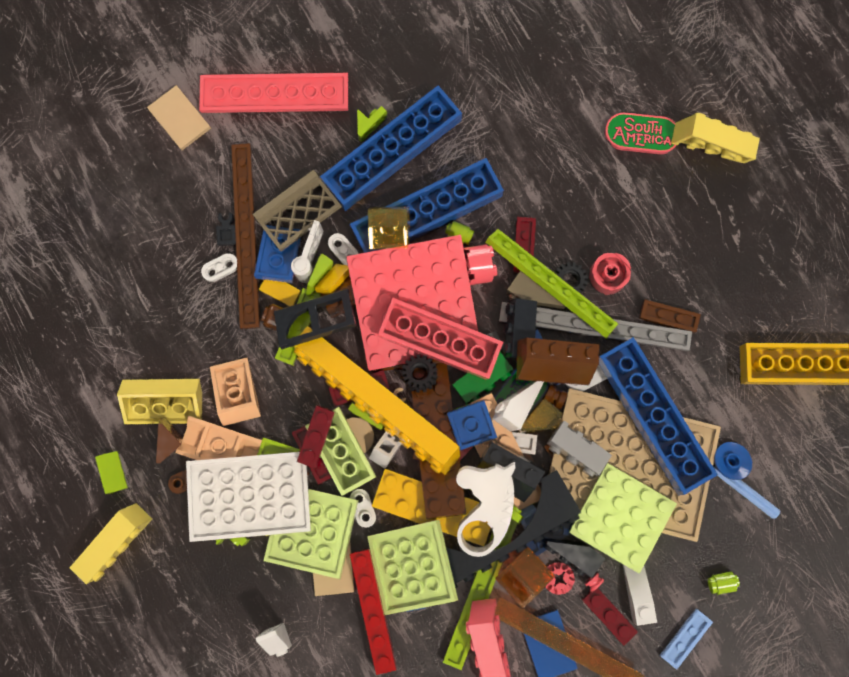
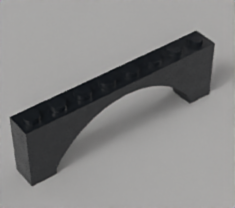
[445,470,581,588]

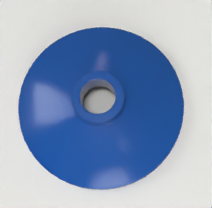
[714,442,752,480]

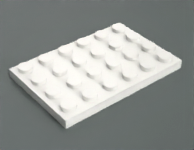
[186,452,311,542]

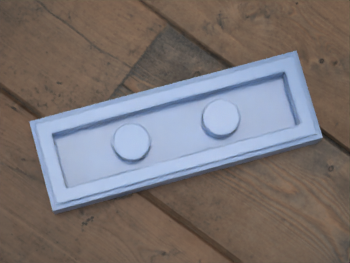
[659,609,713,670]

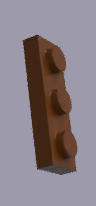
[639,299,701,334]

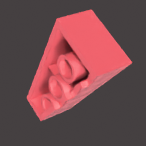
[466,598,511,677]

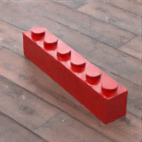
[350,549,397,675]

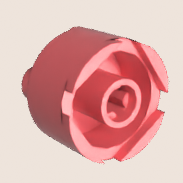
[463,244,497,286]
[589,253,631,295]

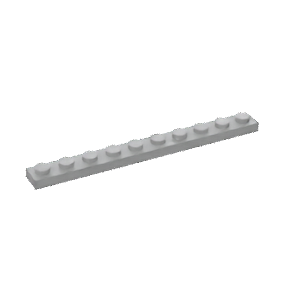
[499,302,692,351]

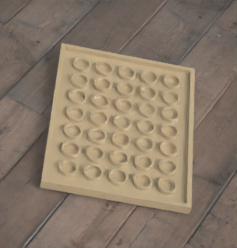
[548,388,721,542]

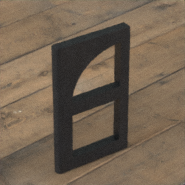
[274,289,357,350]

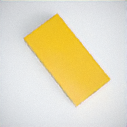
[314,264,350,295]
[259,280,302,306]

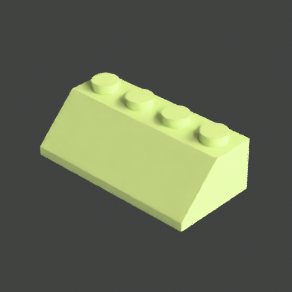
[305,407,376,496]

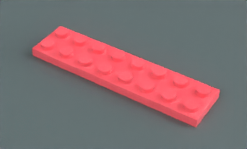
[199,73,348,113]

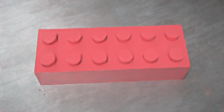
[377,298,503,380]

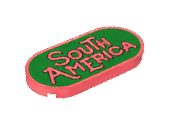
[605,113,676,154]

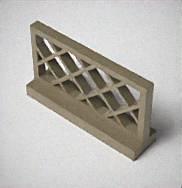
[253,170,342,251]

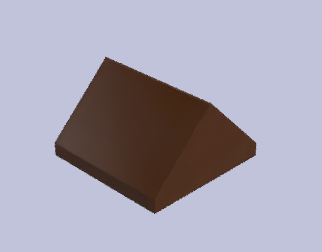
[156,417,183,463]

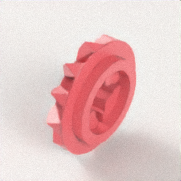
[543,562,575,595]

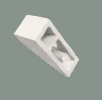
[493,381,544,432]
[369,431,402,469]
[623,565,657,626]
[256,623,292,657]

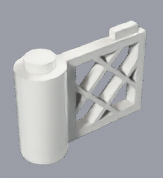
[291,220,324,283]

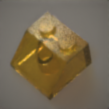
[368,207,410,249]
[517,399,563,433]

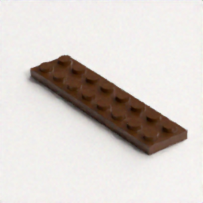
[411,363,466,520]

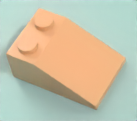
[210,358,261,426]

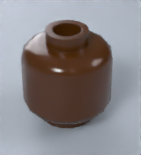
[261,304,284,331]

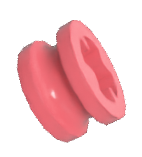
[585,572,604,592]

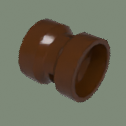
[542,384,568,410]

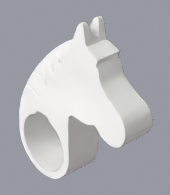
[456,462,515,557]

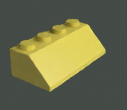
[117,379,202,424]

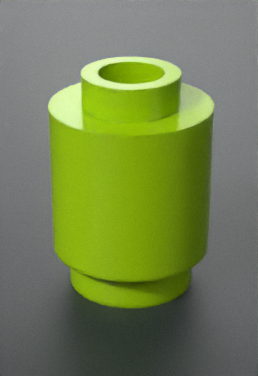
[445,221,474,245]
[708,572,740,595]

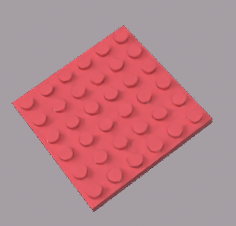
[346,235,478,371]

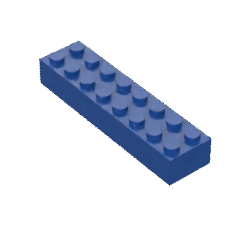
[320,85,462,211]
[350,158,504,253]
[599,337,718,496]

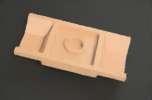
[175,416,262,460]

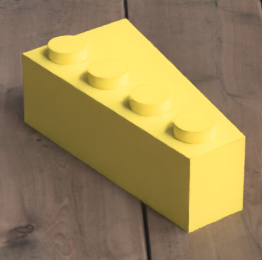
[671,113,760,163]
[70,503,152,584]

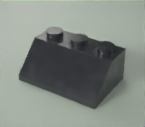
[476,439,545,502]

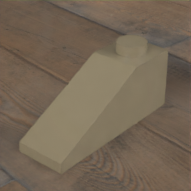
[506,271,566,309]

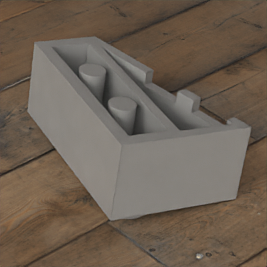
[546,421,612,477]

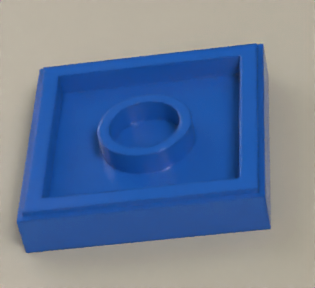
[447,400,497,450]

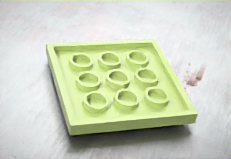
[569,463,677,574]
[264,489,359,579]
[367,520,458,615]

